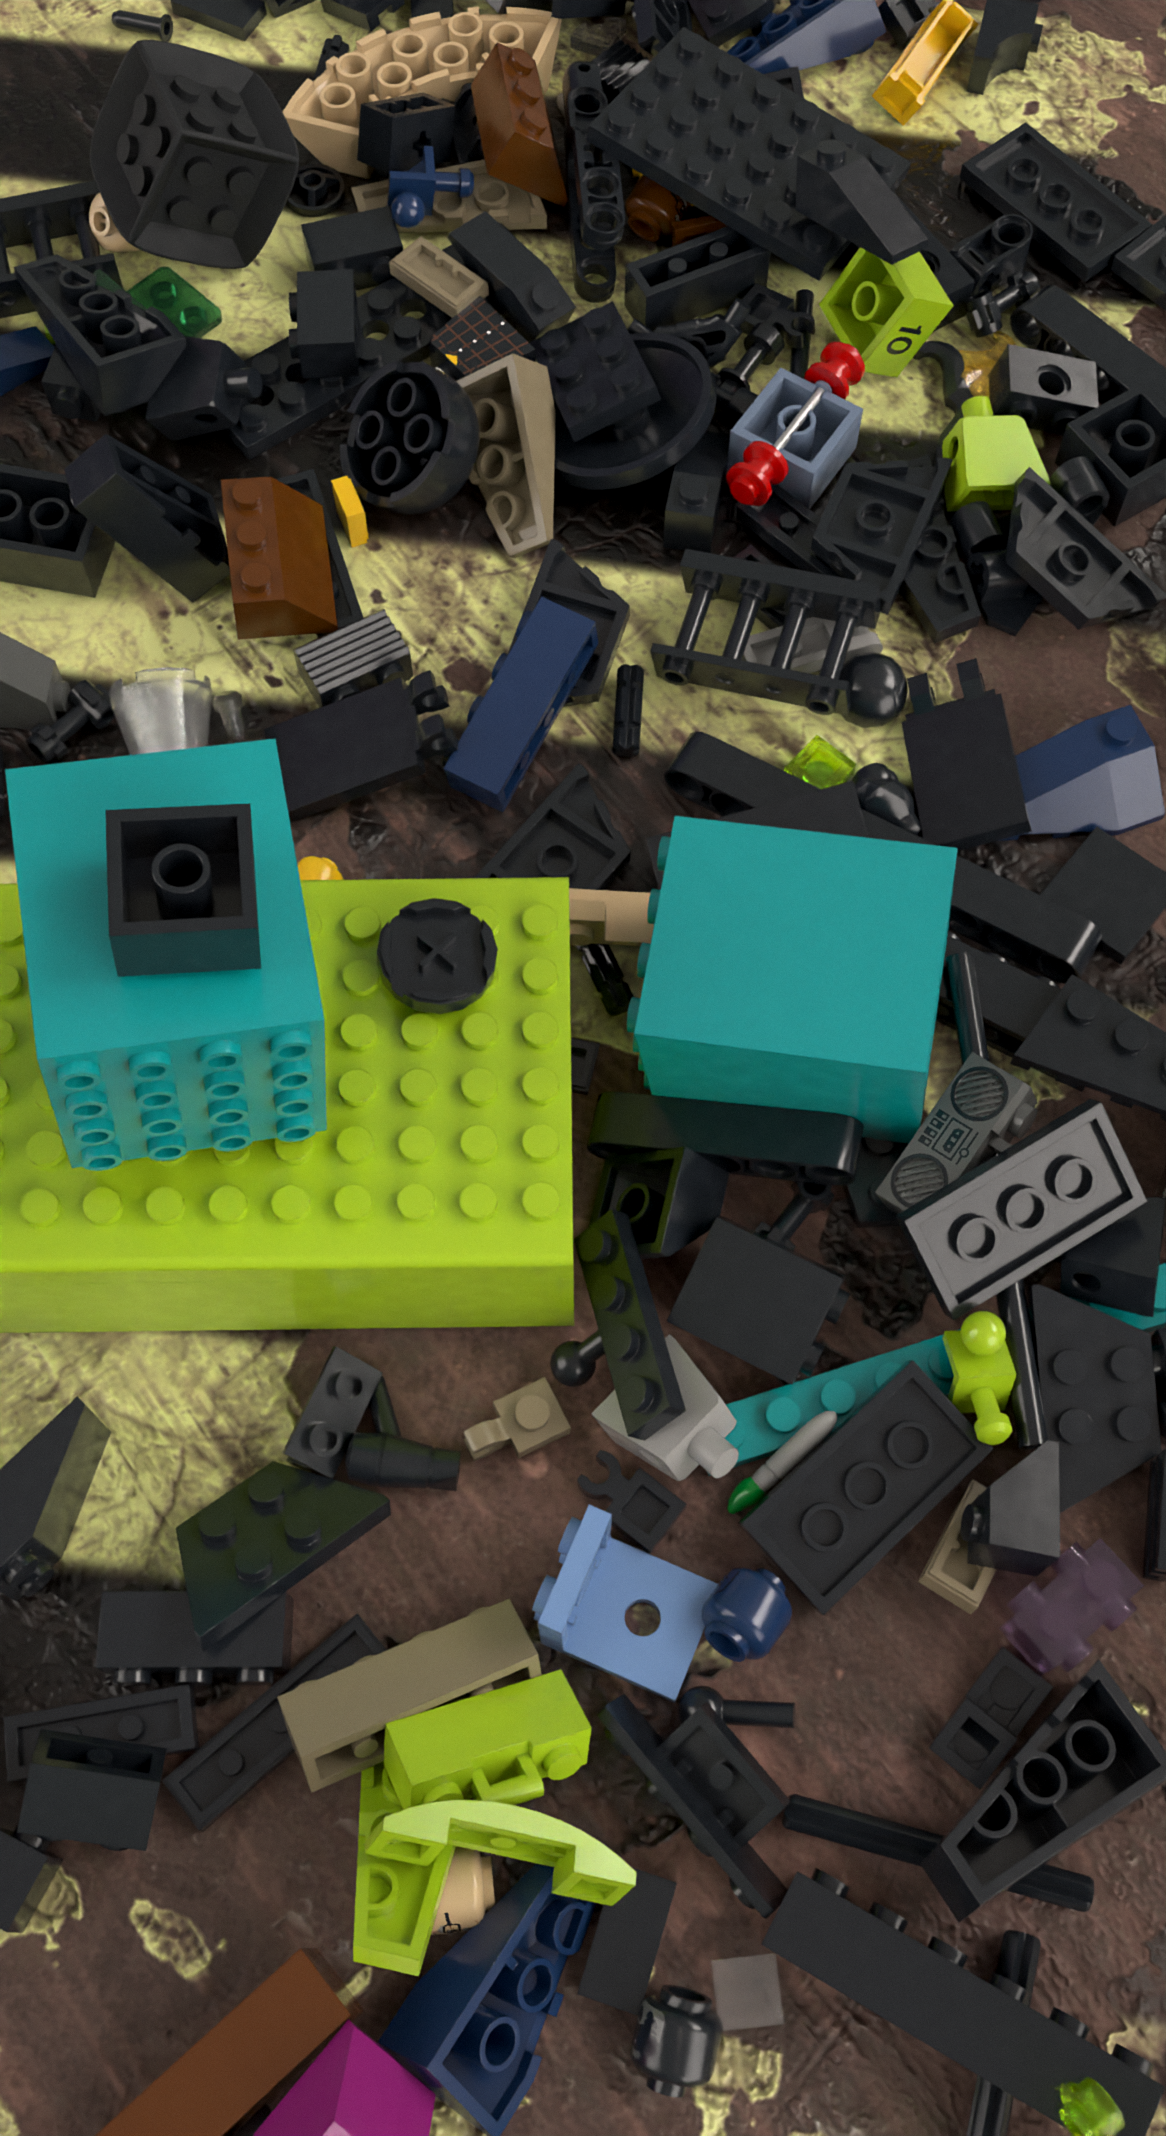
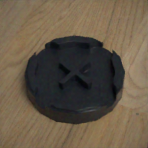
[377,898,498,1014]

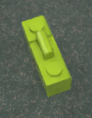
[383,1669,592,1809]

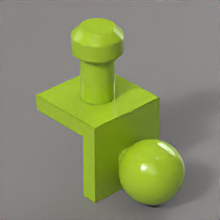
[942,1311,1017,1445]

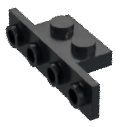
[597,1694,791,1919]

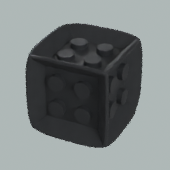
[90,40,299,269]

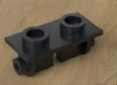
[441,83,484,164]
[282,1346,383,1479]

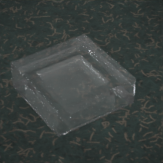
[710,1953,784,2031]

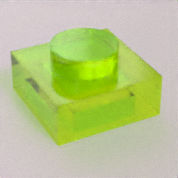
[784,735,856,789]

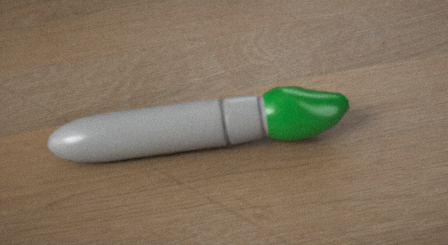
[727,1411,837,1514]

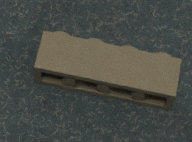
[277,1598,542,1793]

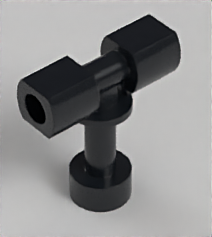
[711,322,785,426]

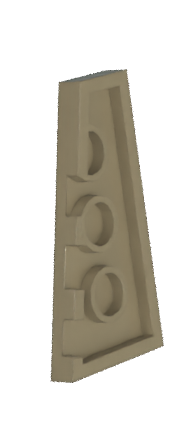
[351,159,547,233]

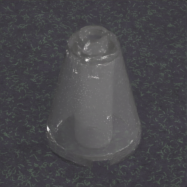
[109,667,213,755]

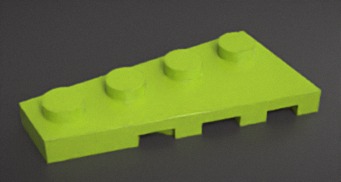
[353,1761,456,1976]

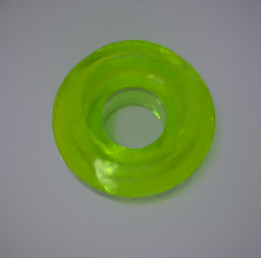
[1059,2077,1125,2136]

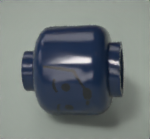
[702,1568,792,1662]

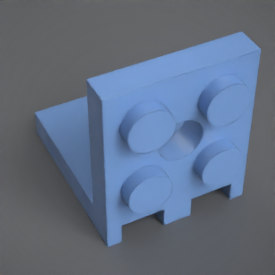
[532,1504,718,1703]

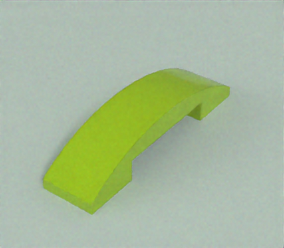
[364,1800,636,1906]

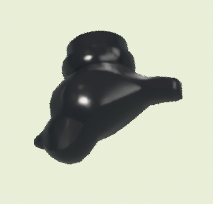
[852,763,922,837]

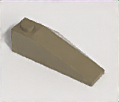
[456,353,556,558]

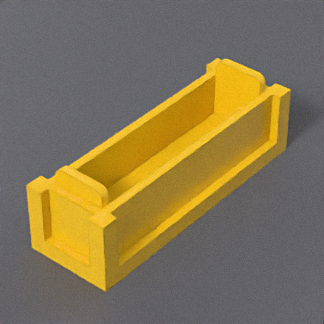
[872,0,979,126]

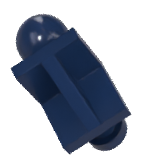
[386,146,474,229]

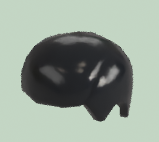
[839,652,908,728]

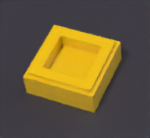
[331,476,369,548]

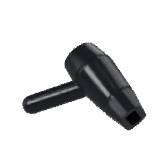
[345,1375,461,1491]

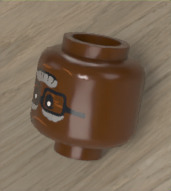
[625,175,691,242]

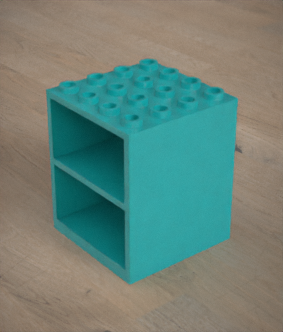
[5,739,327,1171]
[627,816,958,1144]

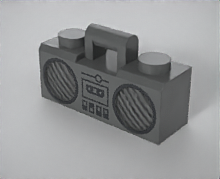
[875,1052,1038,1214]

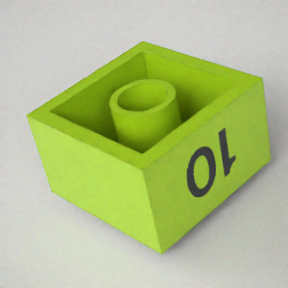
[819,247,954,377]

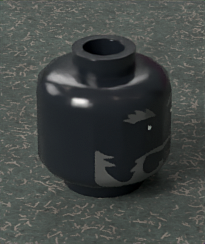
[630,1985,723,2098]

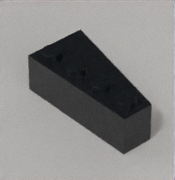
[920,1659,1166,1923]

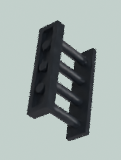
[0,180,124,319]
[650,549,881,715]

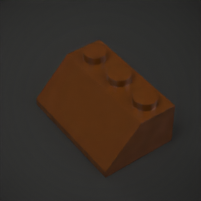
[471,42,568,207]
[221,476,338,640]

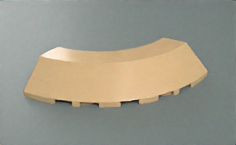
[283,7,562,179]

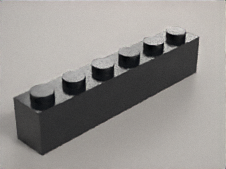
[761,1868,1166,2136]

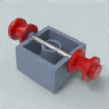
[726,342,865,509]

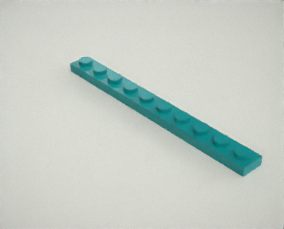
[707,1263,1166,1476]

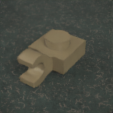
[464,1377,571,1461]

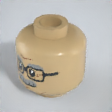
[431,1846,495,1935]

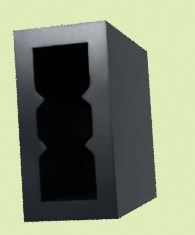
[667,1216,851,1385]

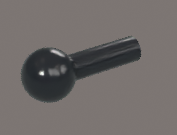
[678,1686,796,1728]

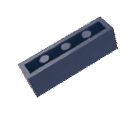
[443,596,598,812]

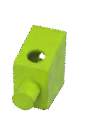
[942,396,1051,511]

